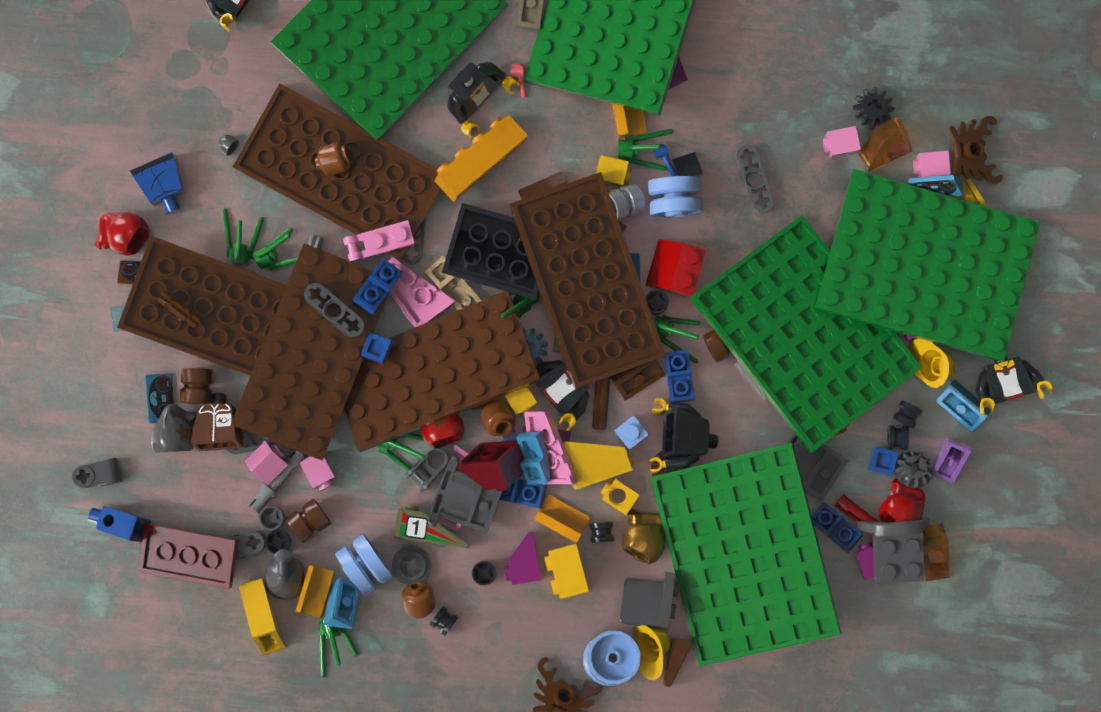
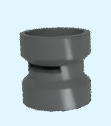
[259,506,286,531]

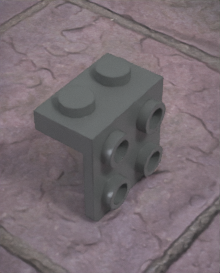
[620,572,679,630]

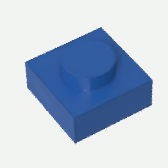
[360,332,394,365]
[868,446,899,476]

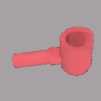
[510,63,527,98]

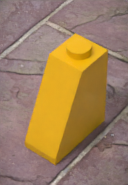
[562,441,634,490]
[239,578,286,655]

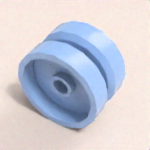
[648,176,703,218]
[335,533,394,597]
[583,630,641,687]

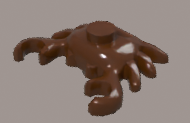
[949,116,1003,184]
[533,657,604,712]

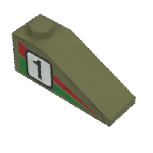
[394,504,468,548]

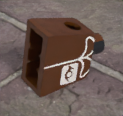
[191,393,243,452]

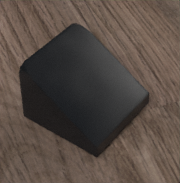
[672,152,703,177]

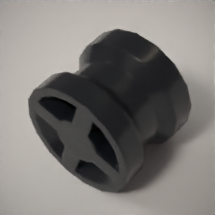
[893,400,923,429]
[887,425,909,450]
[589,522,614,543]
[429,606,459,637]

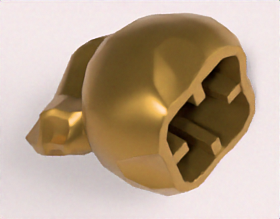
[622,508,666,565]

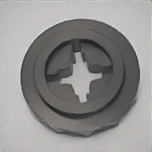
[895,450,934,488]
[392,546,431,585]

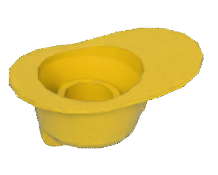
[907,338,957,388]
[634,625,671,680]

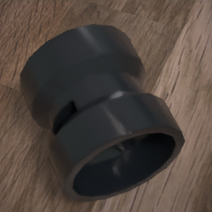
[646,289,669,315]
[265,530,291,554]
[472,561,496,585]

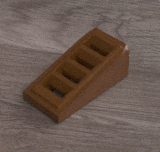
[663,637,693,687]

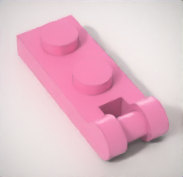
[343,220,415,262]

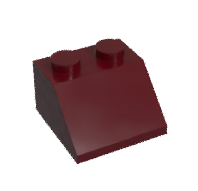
[457,440,524,491]

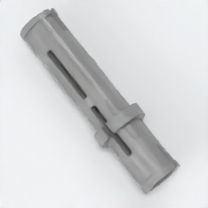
[247,449,305,514]

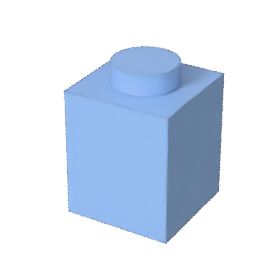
[614,416,649,450]

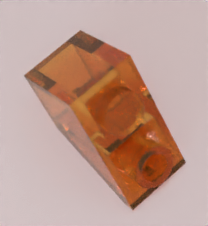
[859,117,913,171]
[923,523,949,581]

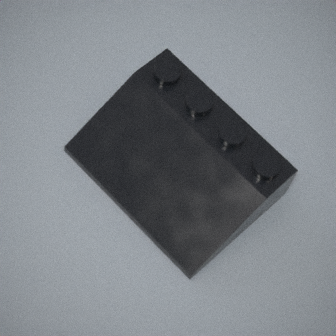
[442,203,539,300]

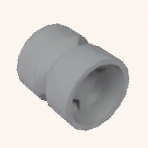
[608,184,645,221]

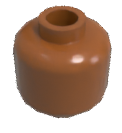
[315,141,353,176]
[481,400,516,437]
[401,581,435,619]

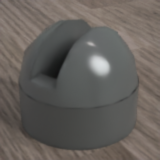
[218,135,239,156]

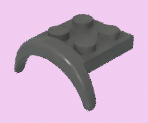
[786,433,849,501]
[428,457,502,533]
[857,517,930,584]

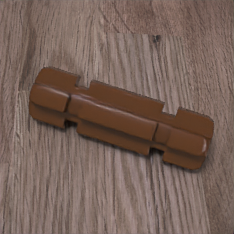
[157,291,202,328]

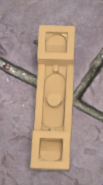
[424,256,482,310]

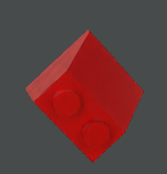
[645,239,706,298]

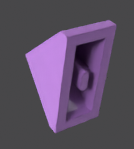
[932,438,972,483]

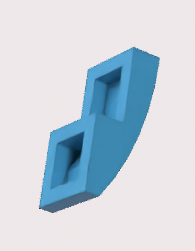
[516,431,550,485]

